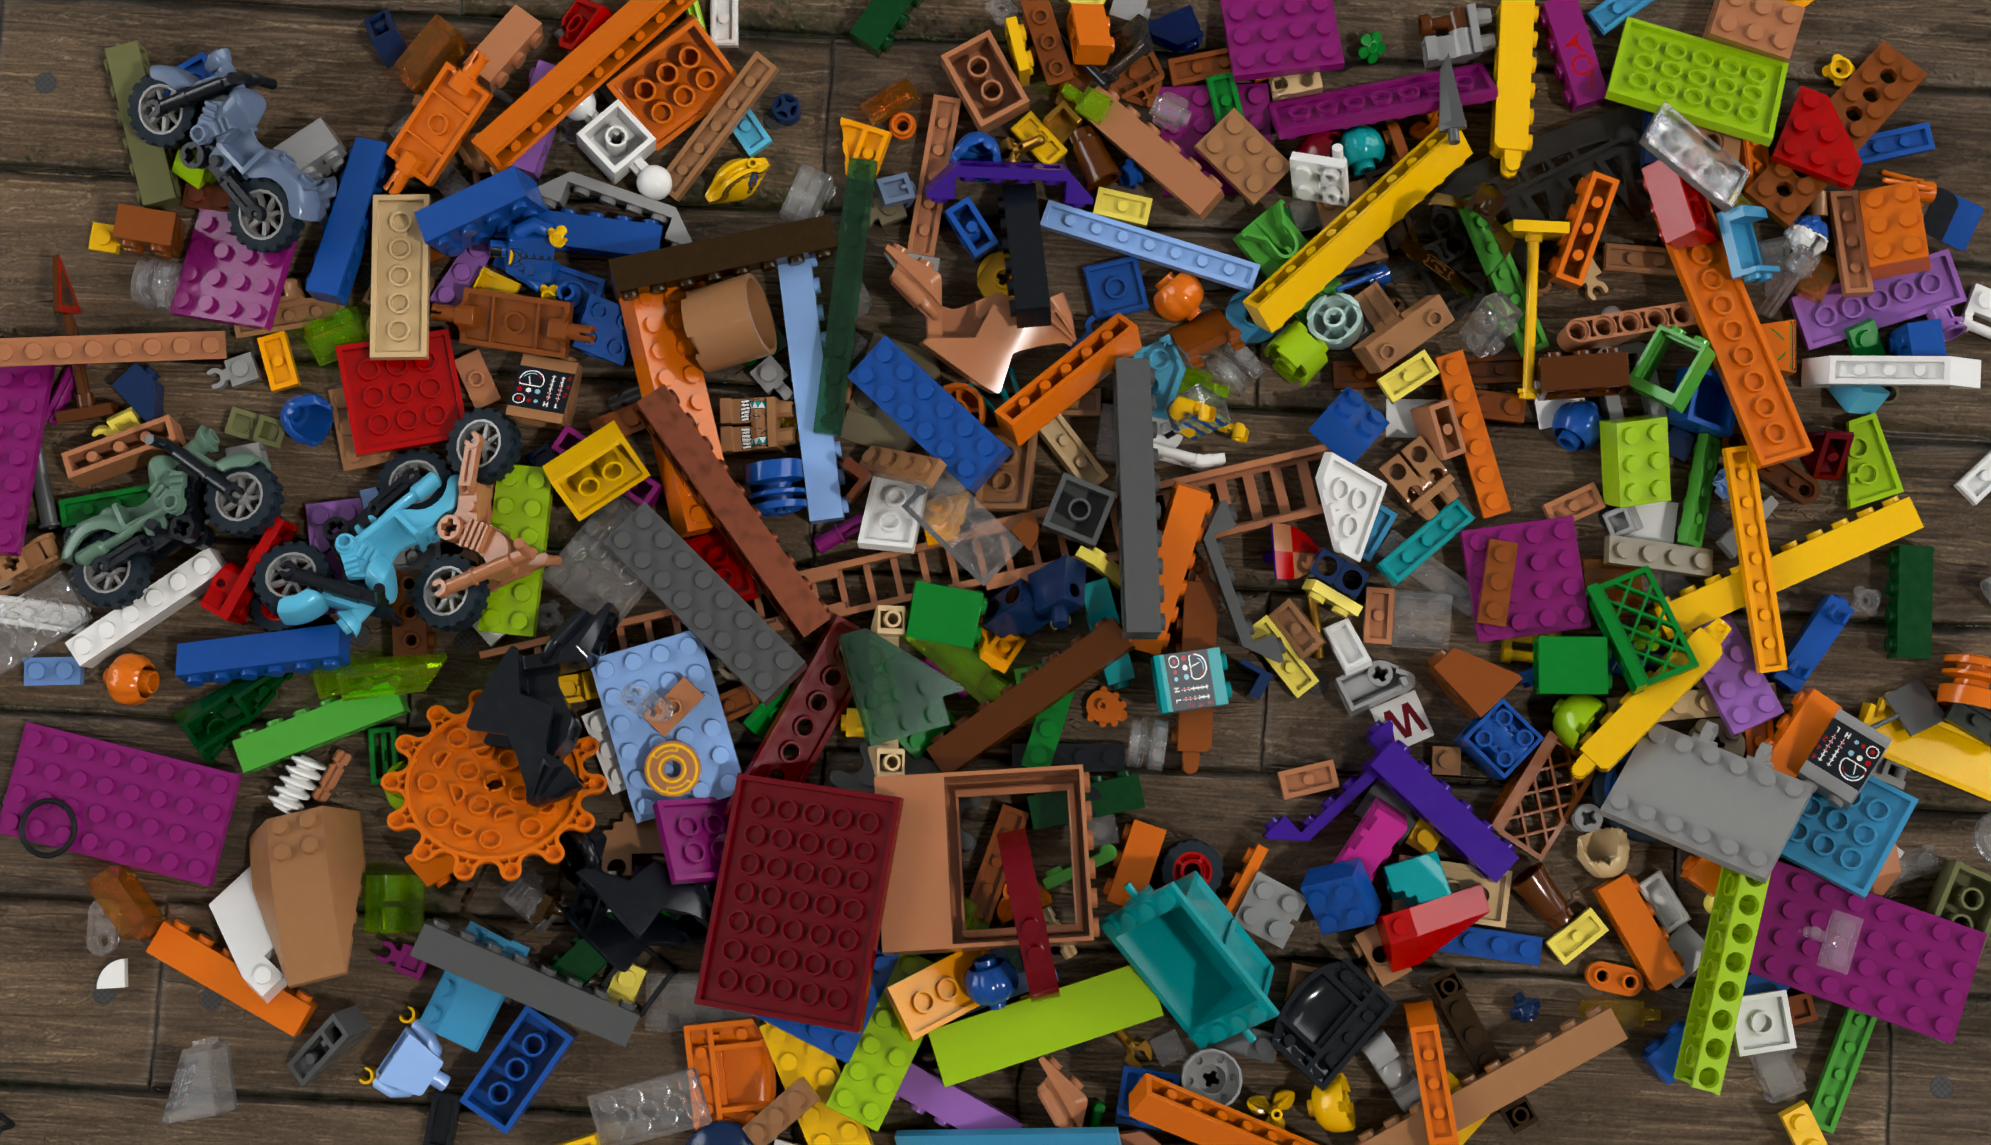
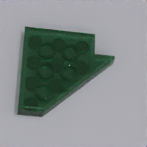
[837,628,964,747]

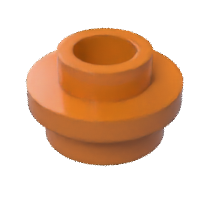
[889,112,916,140]

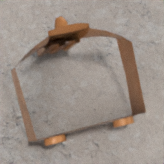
[1352,281,1455,374]

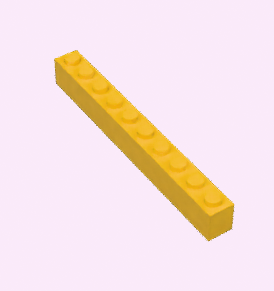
[1242,127,1473,333]
[1647,495,1924,641]

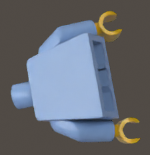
[359,1006,451,1098]

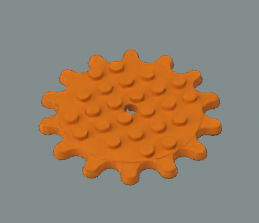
[381,689,608,882]

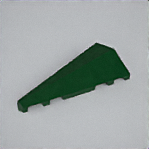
[172,672,294,767]

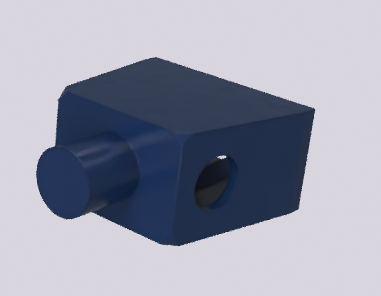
[1028,555,1086,629]

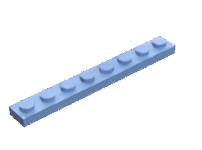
[1040,200,1260,293]

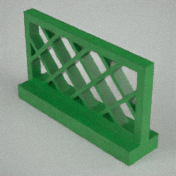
[1585,565,1699,696]

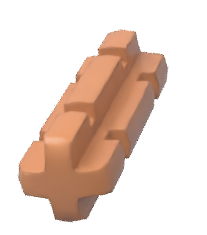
[311,749,351,803]

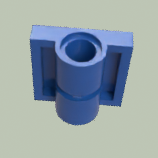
[570,293,630,366]

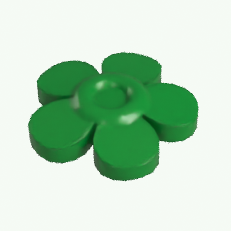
[1357,31,1385,64]

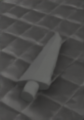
[1438,53,1467,145]

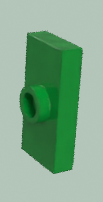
[743,687,791,739]

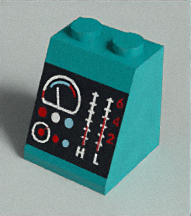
[1150,647,1232,716]

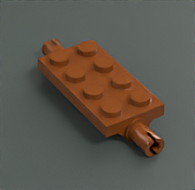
[431,287,596,359]

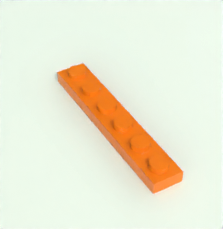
[1434,349,1511,519]

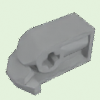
[1334,660,1415,717]

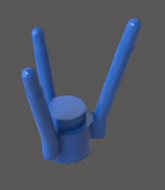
[1335,262,1392,292]

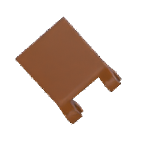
[1167,308,1246,370]

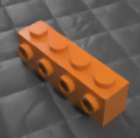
[1547,171,1620,290]

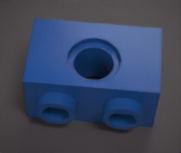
[945,196,999,264]

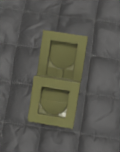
[224,406,285,449]

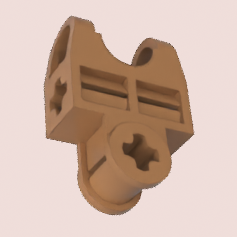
[0,533,64,595]

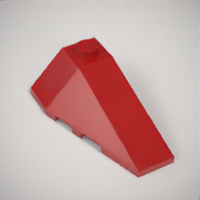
[1375,884,1490,973]

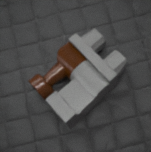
[1418,3,1496,69]

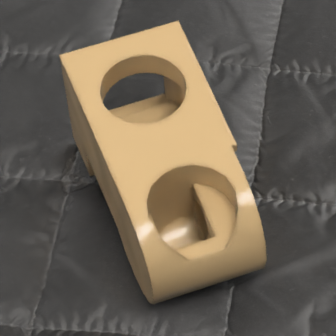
[1268,72,1323,101]

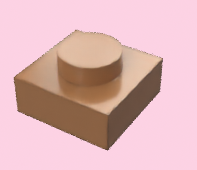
[1430,746,1461,776]

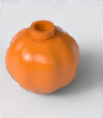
[1153,271,1204,322]
[103,653,160,706]

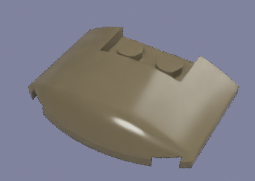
[840,333,942,452]

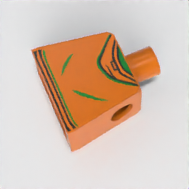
[1761,320,1796,377]

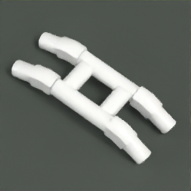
[1153,442,1226,472]

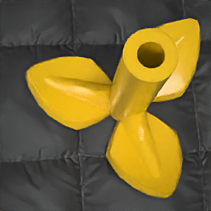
[1246,1089,1295,1130]

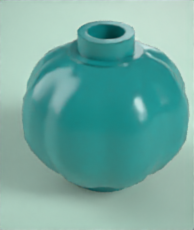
[1333,125,1385,176]

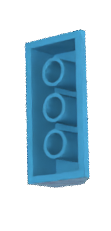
[419,921,530,1052]

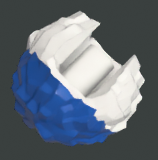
[1783,214,1829,259]

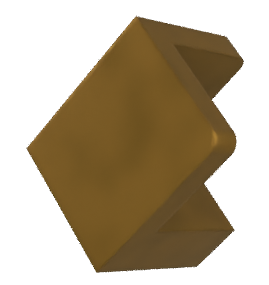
[1043,100,1082,145]

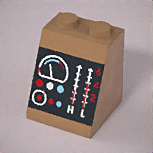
[506,354,583,431]

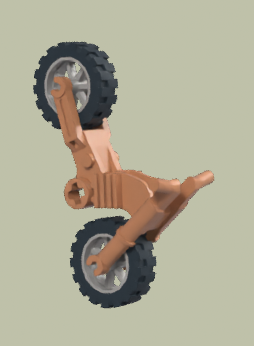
[412,407,562,632]

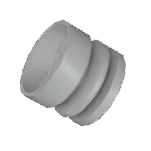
[1180,1048,1243,1106]

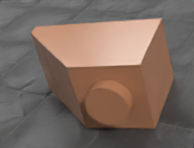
[1410,398,1467,461]

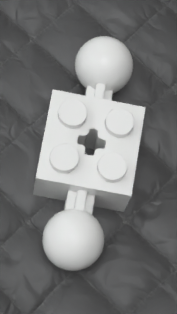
[567,93,672,201]

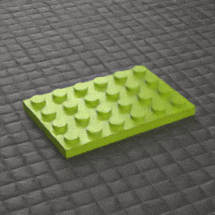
[1605,16,1789,147]

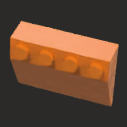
[605,13,738,151]

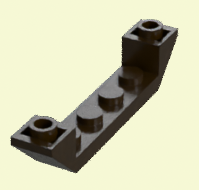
[1428,966,1539,1135]

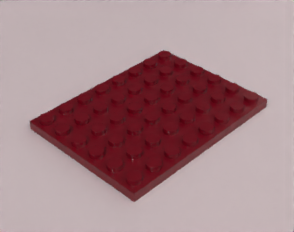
[694,773,904,1034]

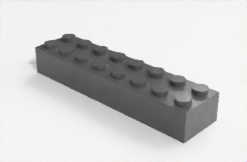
[603,502,807,707]

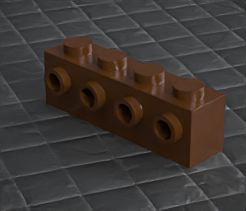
[391,570,438,686]

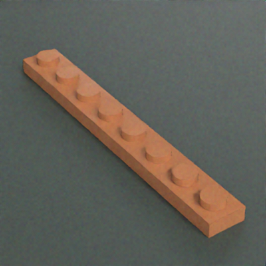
[0,331,228,367]

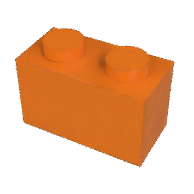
[1066,3,1115,65]

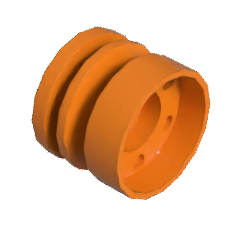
[1936,653,1991,712]

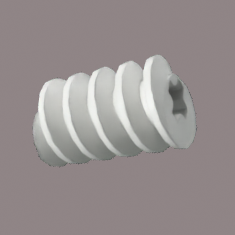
[268,755,327,814]

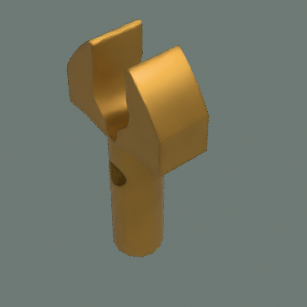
[999,134,1045,162]
[1113,1028,1152,1068]

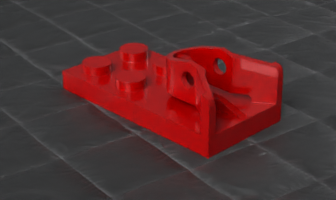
[200,517,300,625]

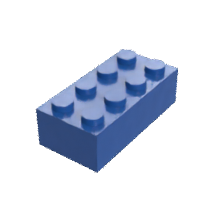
[414,166,547,257]
[459,1005,579,1134]

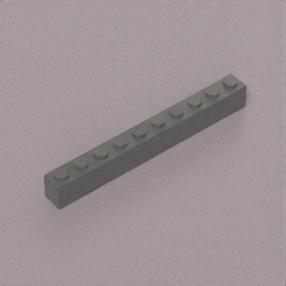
[1112,358,1166,640]

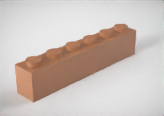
[1076,85,1224,221]

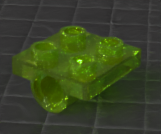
[365,875,425,933]

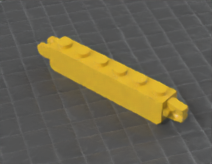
[1489,0,1539,180]
[1571,617,1732,780]

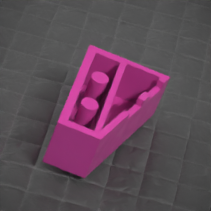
[1332,796,1408,882]

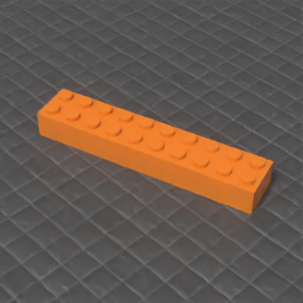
[618,286,724,538]

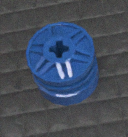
[743,458,808,518]

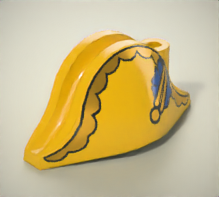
[705,157,770,204]

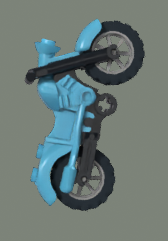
[252,449,460,638]

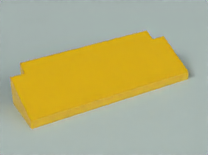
[1858,691,1991,802]

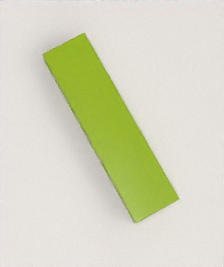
[1673,866,1771,1096]
[928,964,1164,1087]

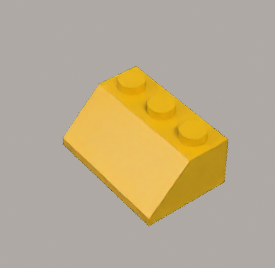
[542,420,651,522]

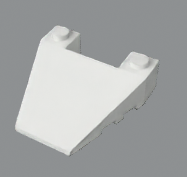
[209,866,287,1004]

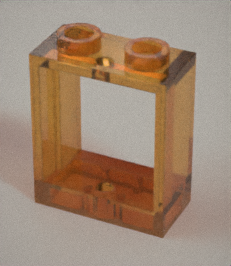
[394,13,470,95]
[86,866,167,941]

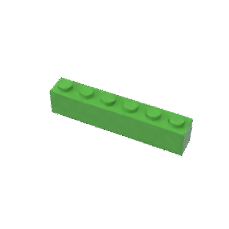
[232,677,411,774]

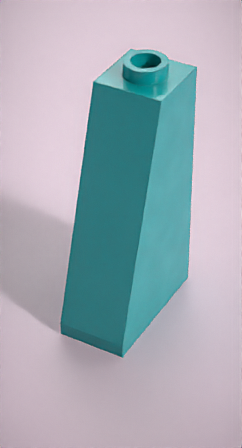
[1083,577,1135,690]

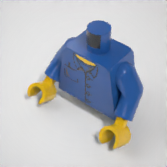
[489,217,568,300]

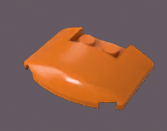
[683,1018,777,1131]

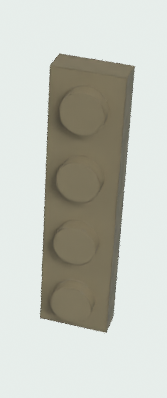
[1603,535,1713,579]

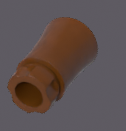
[1069,125,1122,192]
[1511,862,1574,930]

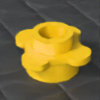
[1822,54,1855,87]

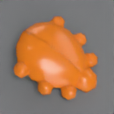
[1086,686,1127,727]

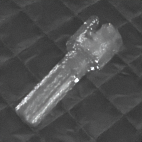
[1760,243,1822,318]

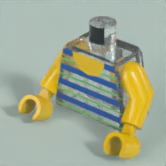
[1160,383,1249,443]

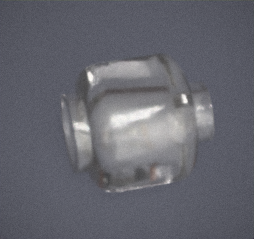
[1149,91,1192,132]

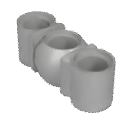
[1360,1029,1421,1113]

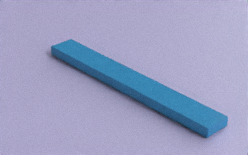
[894,1127,1122,1145]

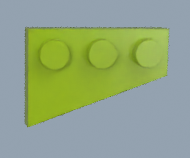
[1846,412,1904,510]

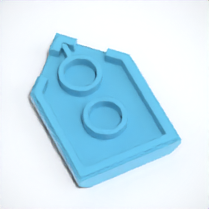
[1131,334,1186,420]

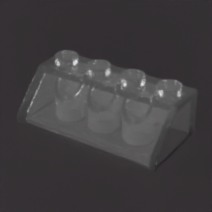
[901,469,1024,586]

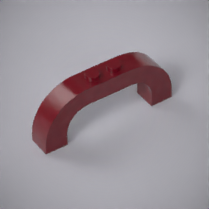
[997,828,1060,1002]

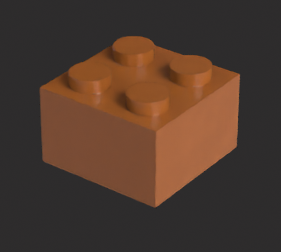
[113,203,186,260]

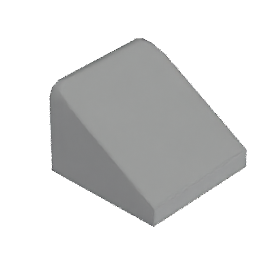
[1602,506,1644,536]

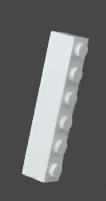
[65,547,227,668]

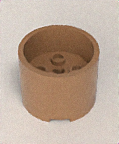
[681,273,777,373]

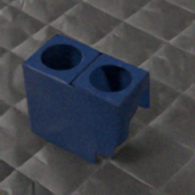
[1305,548,1370,601]
[983,578,1052,638]

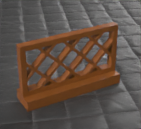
[1484,729,1596,862]

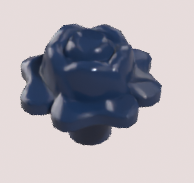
[1509,992,1541,1023]

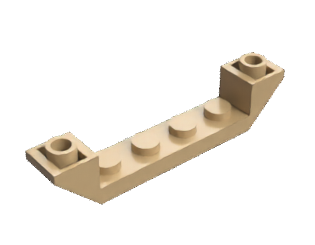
[868,605,905,777]

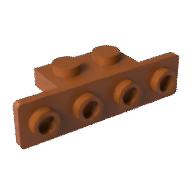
[1019,0,1074,87]

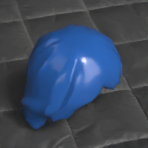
[949,131,1001,183]
[280,394,334,447]

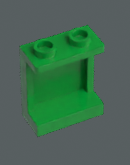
[905,578,987,649]
[1532,636,1613,696]

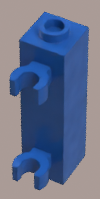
[1766,594,1855,694]

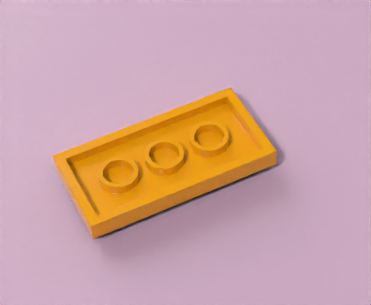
[884,950,991,1042]

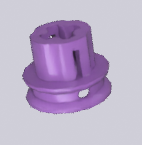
[1926,305,1967,342]

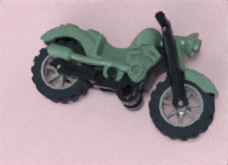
[61,425,284,610]

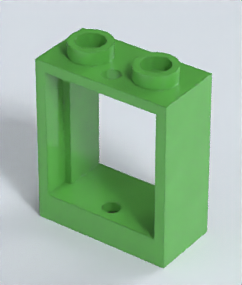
[1629,324,1717,414]

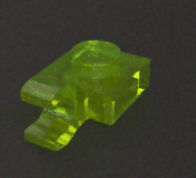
[1061,82,1113,125]
[1178,366,1230,403]

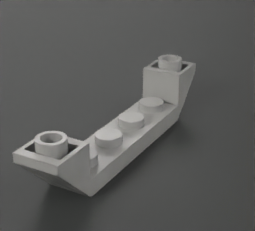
[538,171,692,247]

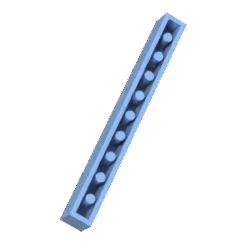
[778,258,849,525]

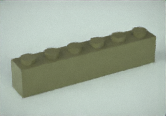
[104,40,183,210]

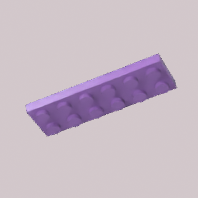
[1788,248,1967,352]

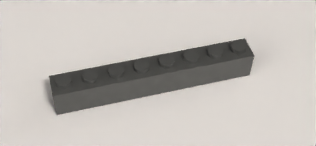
[410,918,640,1047]

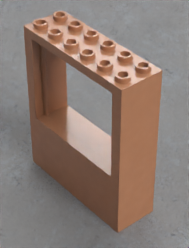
[874,764,1100,956]

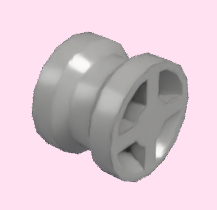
[1570,804,1603,832]

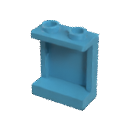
[1716,205,1781,283]

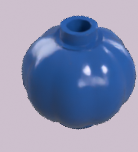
[1552,400,1604,451]
[964,954,1019,1010]

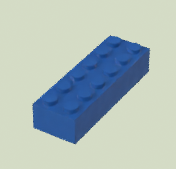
[848,335,1013,494]

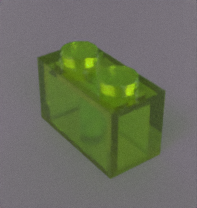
[304,306,370,366]

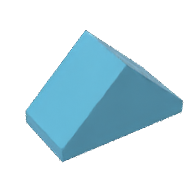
[1827,385,1890,415]

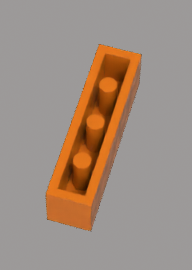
[1591,873,1686,991]

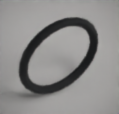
[18,798,78,859]

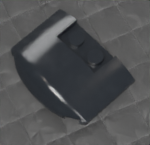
[1271,957,1397,1091]

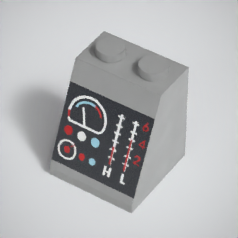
[1797,708,1892,811]

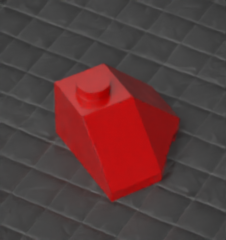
[559,0,614,52]

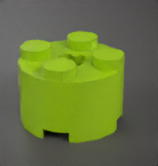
[1263,320,1329,387]

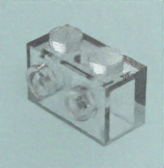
[1457,290,1524,359]

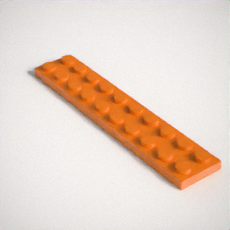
[1653,198,1814,469]

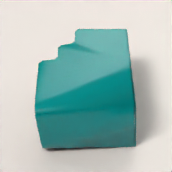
[1380,851,1452,907]

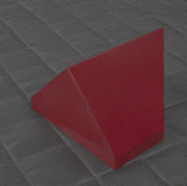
[1799,431,1855,480]

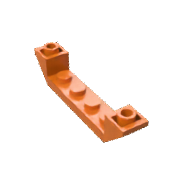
[1404,1000,1459,1145]

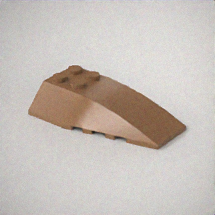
[249,806,366,988]

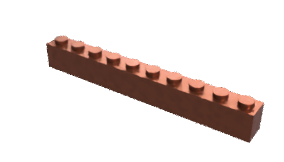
[632,384,831,641]

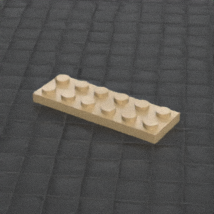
[370,194,431,360]

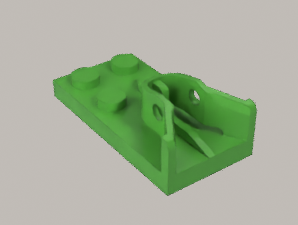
[1232,199,1345,324]

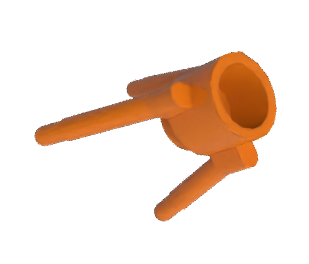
[1880,170,1937,208]

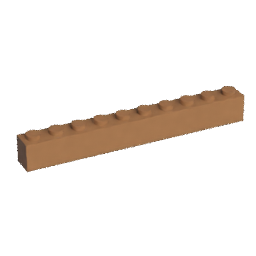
[1354,1004,1628,1145]

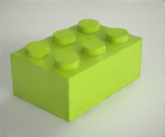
[1599,414,1671,508]

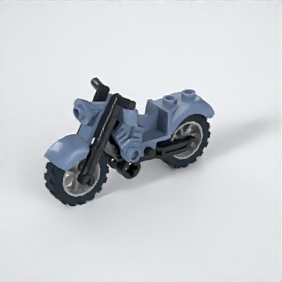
[127,48,320,253]

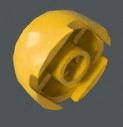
[1307,1073,1356,1132]

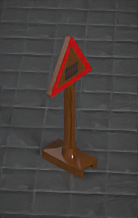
[53,254,121,424]

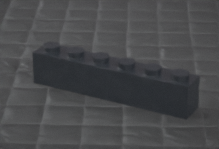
[998,183,1051,329]

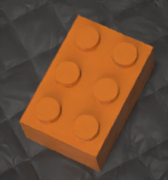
[1858,180,1932,280]

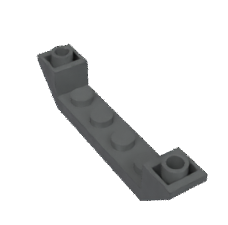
[1201,500,1286,663]

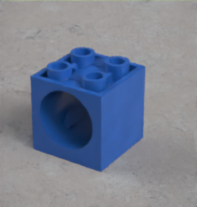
[1453,698,1544,780]

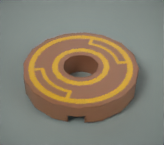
[644,739,702,798]

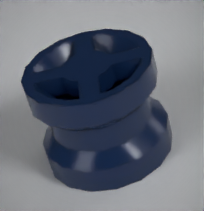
[772,93,801,126]

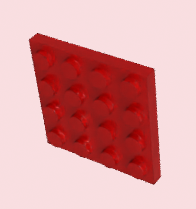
[335,329,465,457]

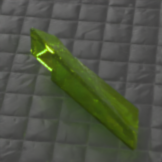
[903,608,1011,704]
[312,653,447,701]

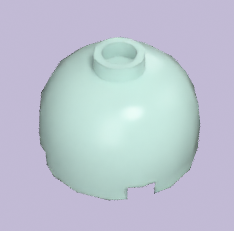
[1307,293,1364,350]

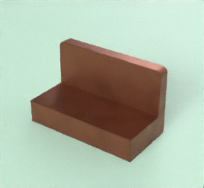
[841,456,872,507]

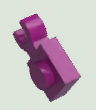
[376,940,428,980]

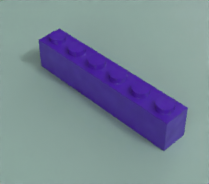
[1364,740,1519,883]

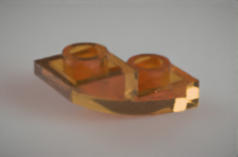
[1794,252,1838,305]

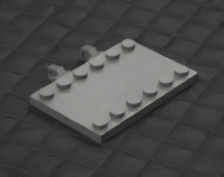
[1600,720,1814,884]

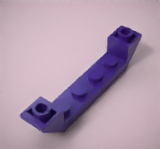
[925,160,1093,208]
[1262,719,1393,841]

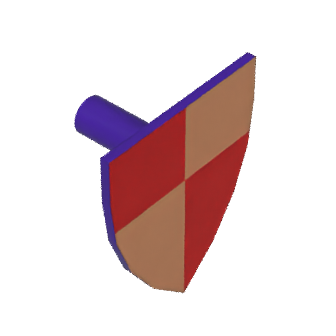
[1263,523,1320,580]

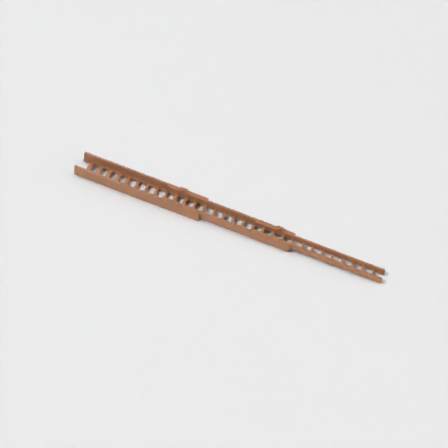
[479,444,1330,684]

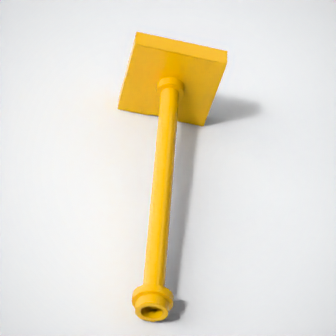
[1503,219,1570,400]

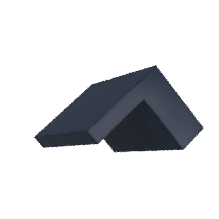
[1235,658,1273,702]

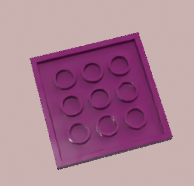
[1219,0,1345,82]
[1158,83,1274,198]
[169,209,297,331]
[1460,516,1591,643]

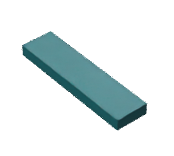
[1375,498,1475,588]

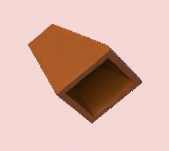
[1424,648,1523,720]

